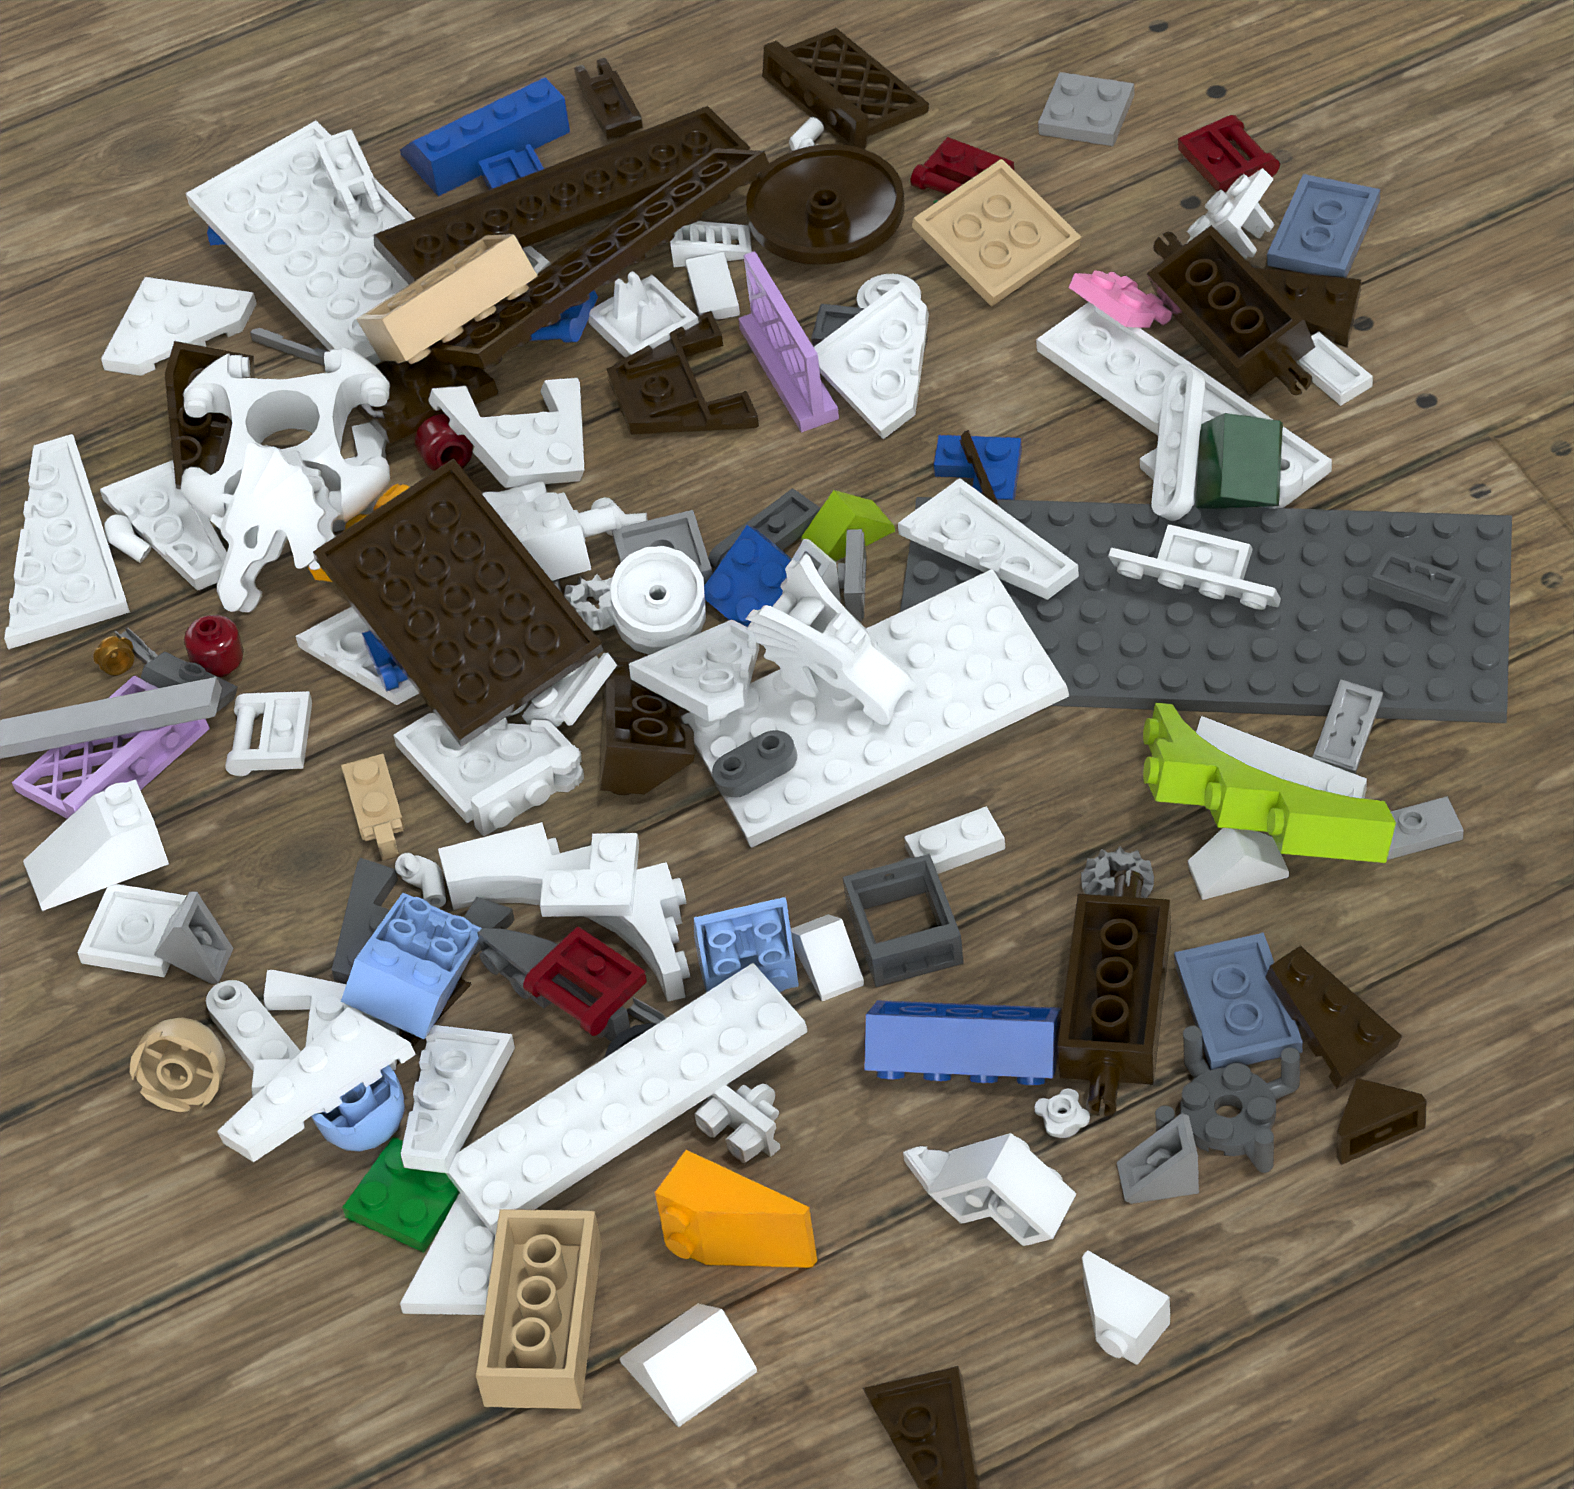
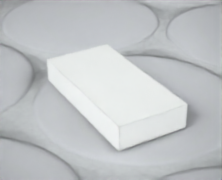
[685,252,740,320]
[1297,332,1373,406]

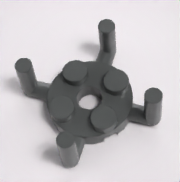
[1155,1026,1300,1173]

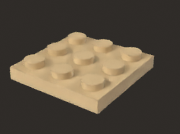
[912,159,1082,307]

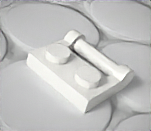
[226,691,312,776]

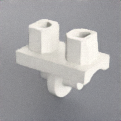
[695,1084,780,1163]

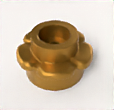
[93,636,134,675]

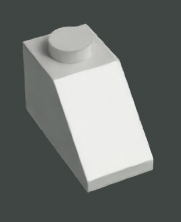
[1082,1250,1170,1365]

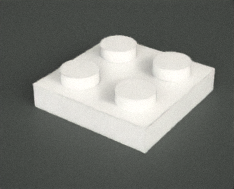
[77,884,186,977]

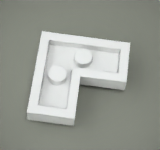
[540,833,639,917]

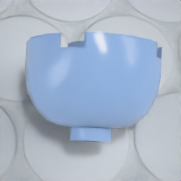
[311,1065,405,1151]

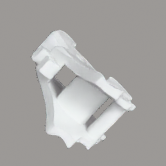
[210,442,340,613]
[745,554,916,725]

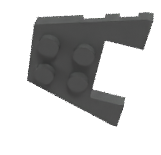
[332,858,515,984]

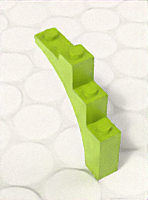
[1143,703,1396,863]

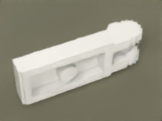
[314,129,383,221]
[470,744,584,836]

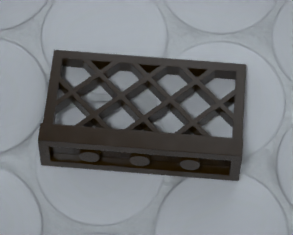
[762,28,929,149]

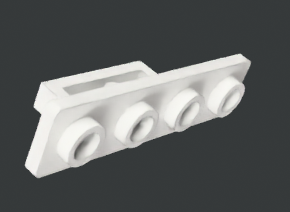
[1108,524,1281,610]

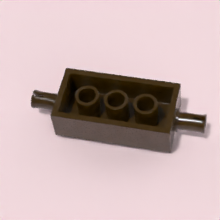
[1146,225,1315,396]
[1058,870,1171,1116]

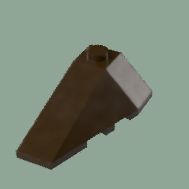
[165,341,255,490]
[600,656,695,795]

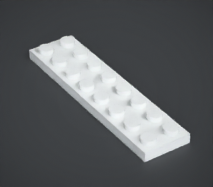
[1036,302,1332,509]
[446,963,808,1236]

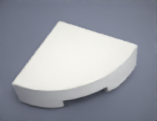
[903,1146,952,1194]

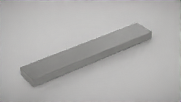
[0,677,222,759]

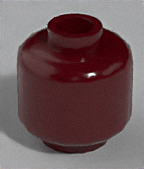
[415,414,474,471]
[184,615,244,677]

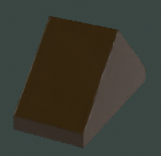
[1337,1078,1427,1165]

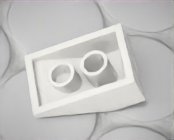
[23,780,169,911]

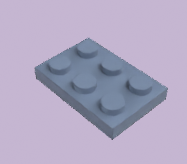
[1267,174,1380,278]
[1174,933,1303,1070]

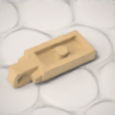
[341,754,405,861]

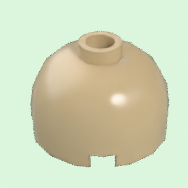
[130,1017,226,1112]

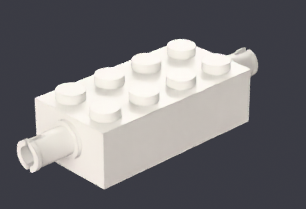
[495,492,621,581]

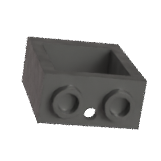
[843,854,964,987]

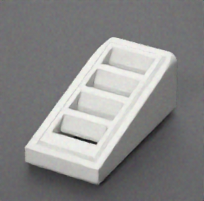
[670,221,752,267]

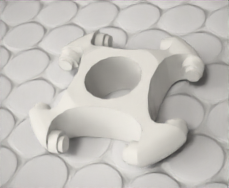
[181,346,390,522]

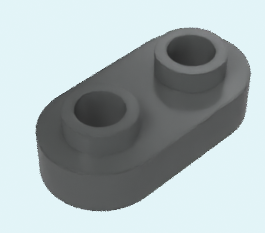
[712,730,798,798]

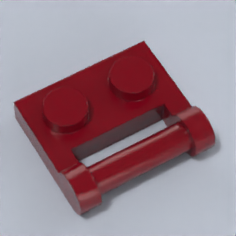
[1178,115,1280,192]
[910,137,1014,195]
[523,926,647,1036]

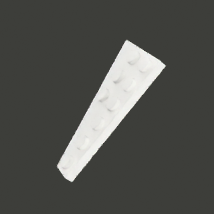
[4,434,130,649]

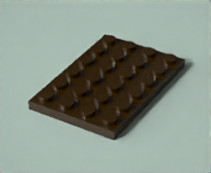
[313,458,603,747]

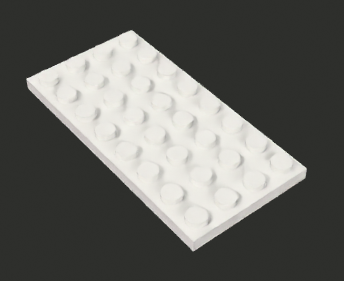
[186,121,415,365]
[681,569,1069,848]

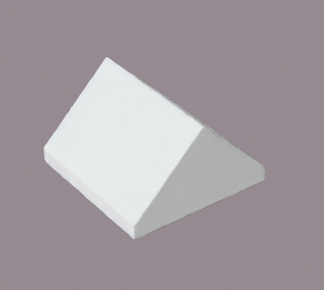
[620,1304,757,1427]

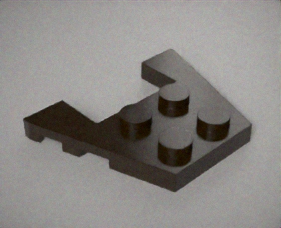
[607,311,759,435]

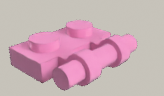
[1068,271,1172,328]

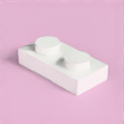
[904,806,1005,874]

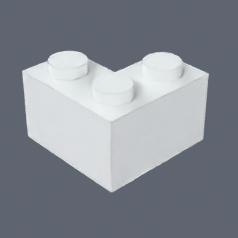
[929,1133,1076,1246]

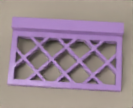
[738,251,839,433]
[12,676,210,819]

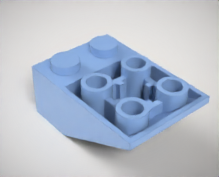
[341,893,482,1039]
[694,897,799,992]

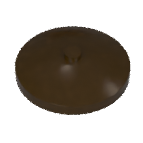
[746,144,905,265]

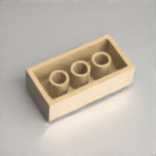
[356,234,538,364]
[476,1209,602,1409]

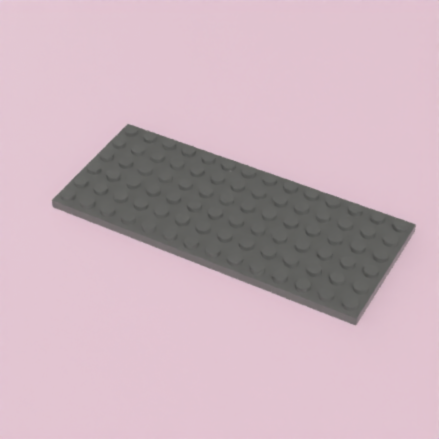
[900,497,1512,723]

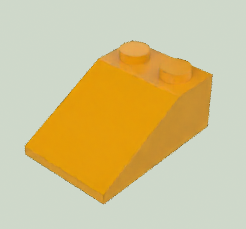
[655,1150,817,1268]

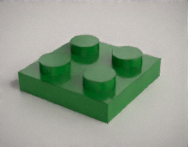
[342,1137,460,1253]

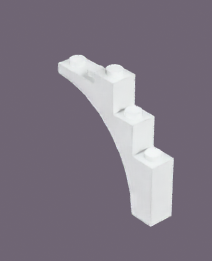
[438,822,690,1002]

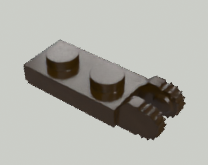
[574,58,643,139]

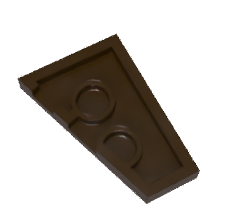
[1253,267,1361,348]
[1265,945,1402,1089]
[863,1366,980,1489]

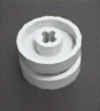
[610,546,706,655]

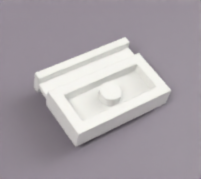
[522,653,617,727]

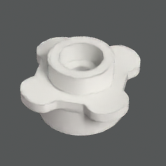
[1035,1089,1090,1138]

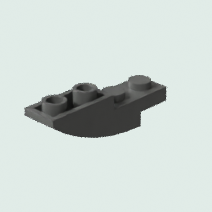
[477,927,630,1042]

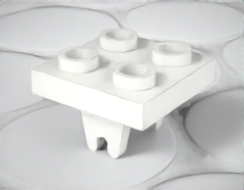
[1186,168,1274,260]
[588,271,699,358]

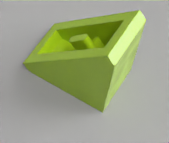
[801,490,895,562]

